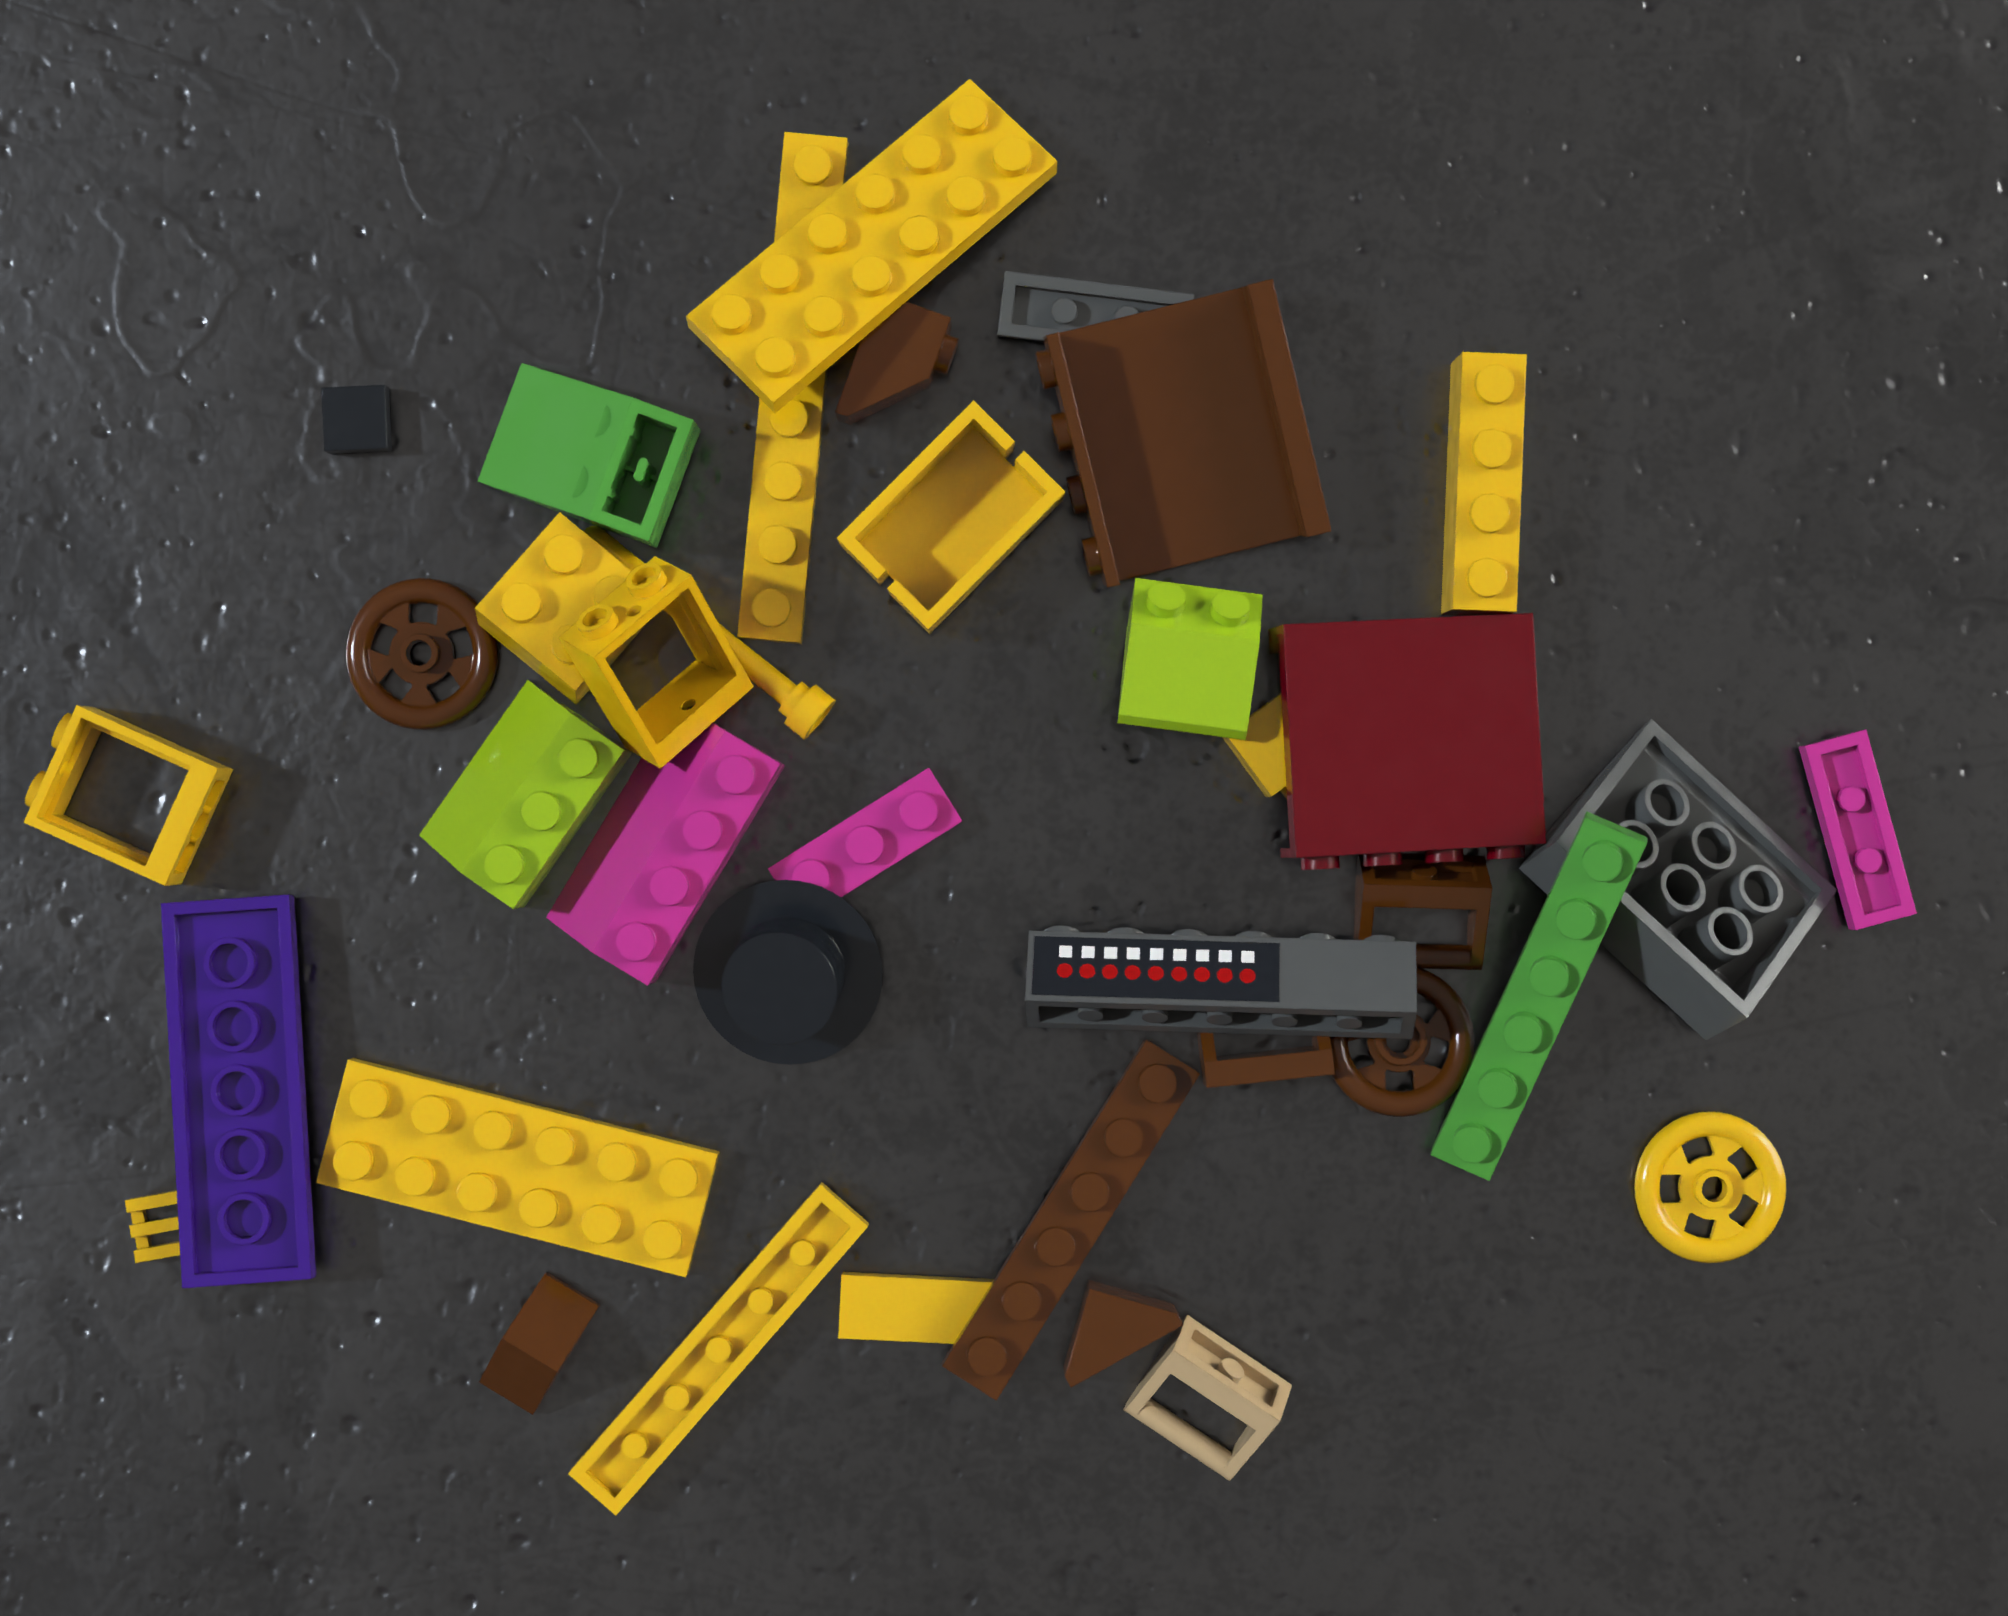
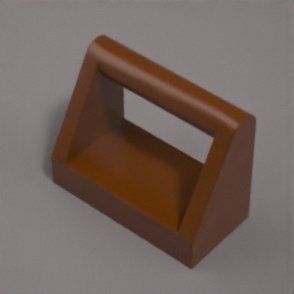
[1354,853,1493,970]
[1197,1032,1335,1088]

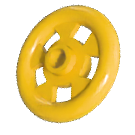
[1634,1111,1786,1263]

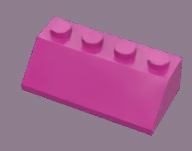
[546,708,785,986]

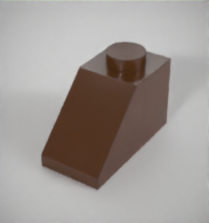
[835,302,959,425]

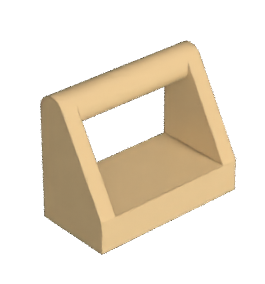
[1123,1315,1292,1481]

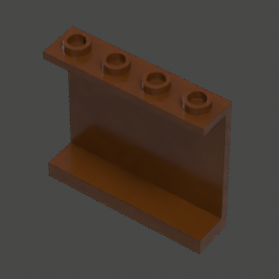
[1035,279,1332,587]

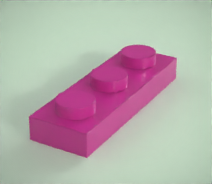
[1799,729,1917,930]
[768,768,962,897]

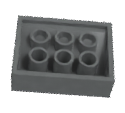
[1519,719,1837,1041]

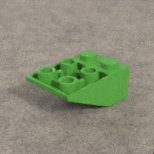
[477,363,701,548]

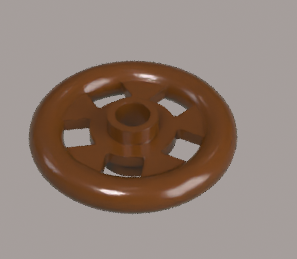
[346,578,498,730]
[1330,968,1475,1117]

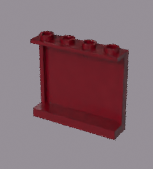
[1268,613,1546,870]

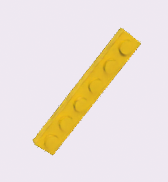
[568,1182,869,1516]

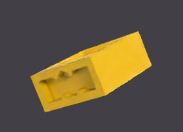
[558,556,754,769]
[23,705,234,886]

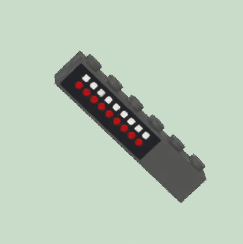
[1025,925,1417,1039]

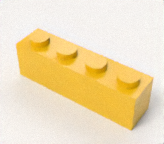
[1441,352,1527,616]

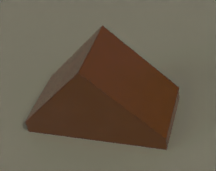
[479,1272,600,1415]
[1063,1280,1183,1388]

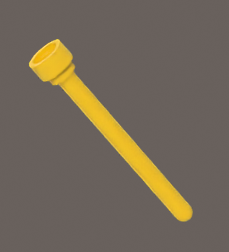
[584,526,836,740]

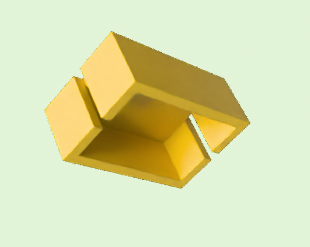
[837,400,1065,634]

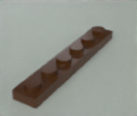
[941,1040,1200,1401]

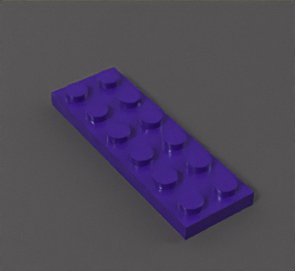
[161,894,316,1288]

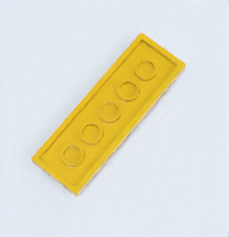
[686,79,1058,413]
[316,1058,720,1277]

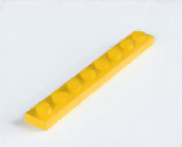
[737,132,849,644]

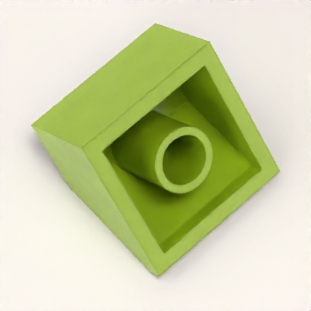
[1117,578,1263,740]

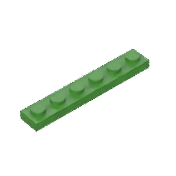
[1431,811,1648,1181]

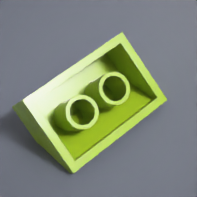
[419,680,633,909]

